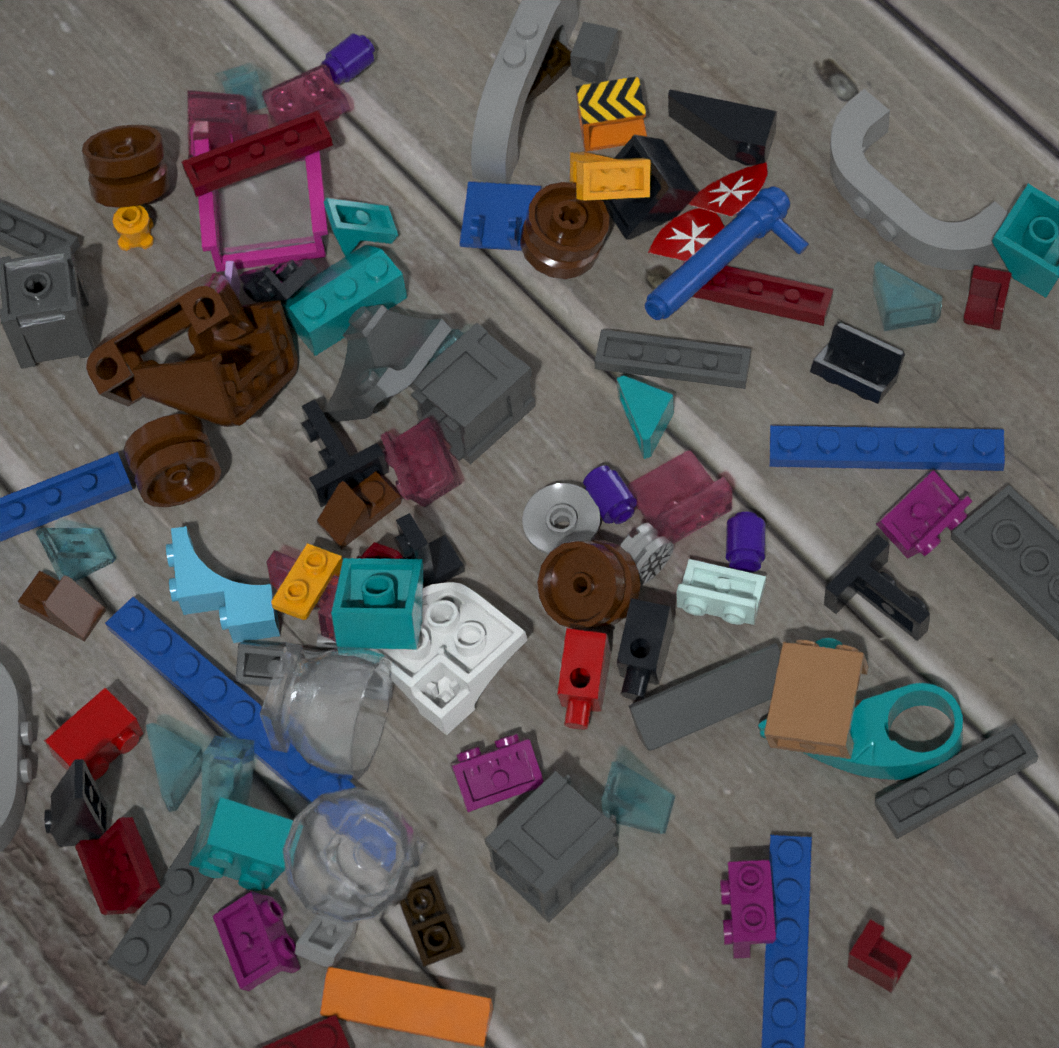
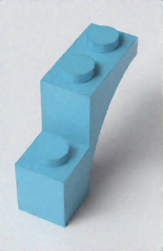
[166,526,280,643]

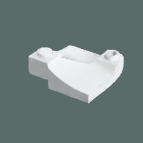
[359,582,528,736]

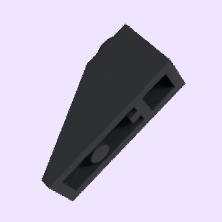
[668,89,776,166]
[44,759,107,847]

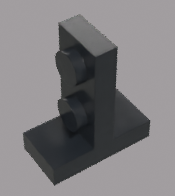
[300,399,388,507]
[394,513,465,588]
[824,534,930,641]

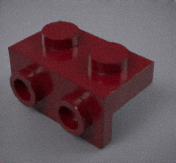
[75,817,161,915]

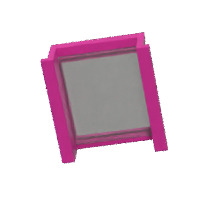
[194,139,328,272]

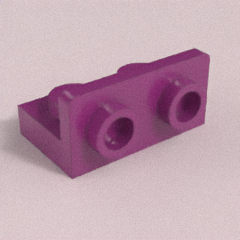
[450,733,544,812]
[212,892,301,991]

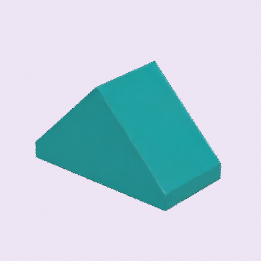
[617,375,674,459]

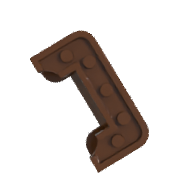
[132,300,298,427]

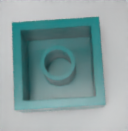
[189,797,299,891]

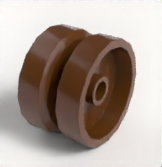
[82,125,170,208]
[520,182,609,279]
[123,414,222,507]
[537,540,641,629]

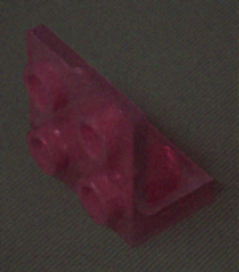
[627,451,732,544]

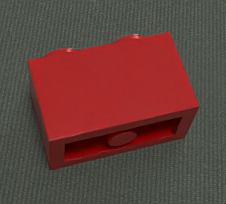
[44,688,144,781]

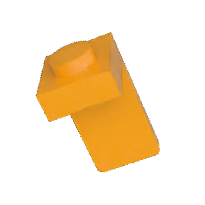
[271,543,343,620]

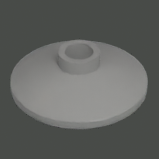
[522,483,600,554]

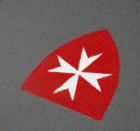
[688,162,768,217]
[648,208,724,262]

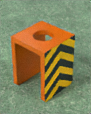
[576,77,647,152]

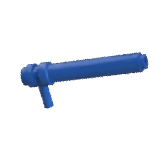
[645,186,809,320]

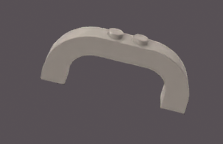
[471,0,579,184]
[829,89,1009,270]
[0,662,33,853]

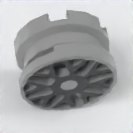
[620,523,674,585]

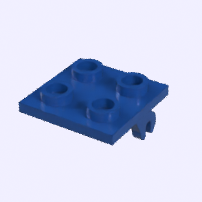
[460,182,541,251]

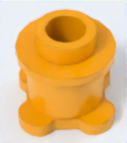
[112,205,154,251]

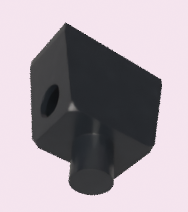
[617,598,674,701]

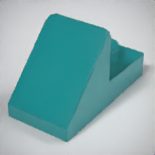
[323,198,398,256]

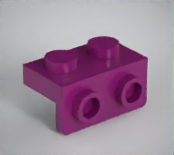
[876,470,973,559]
[720,860,776,959]

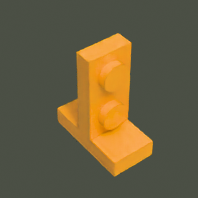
[570,152,651,201]

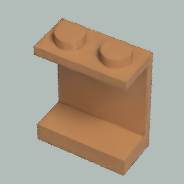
[764,640,869,759]

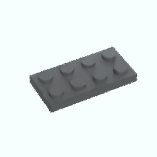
[951,485,1059,641]

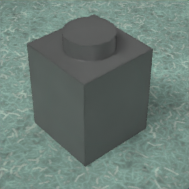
[570,21,619,82]

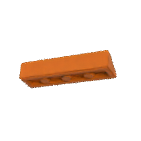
[320,967,494,1048]

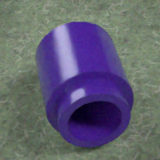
[321,33,375,85]
[583,465,637,524]
[726,512,766,573]

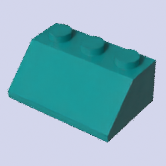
[280,244,407,356]

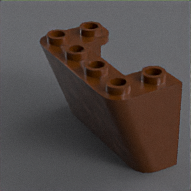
[86,273,255,407]

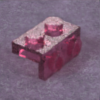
[262,64,350,126]
[380,417,462,507]

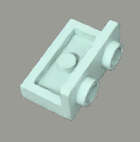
[676,559,766,625]

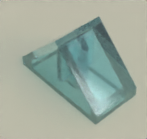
[215,63,266,118]
[872,262,943,331]
[36,528,116,581]
[146,723,208,812]
[601,761,675,834]

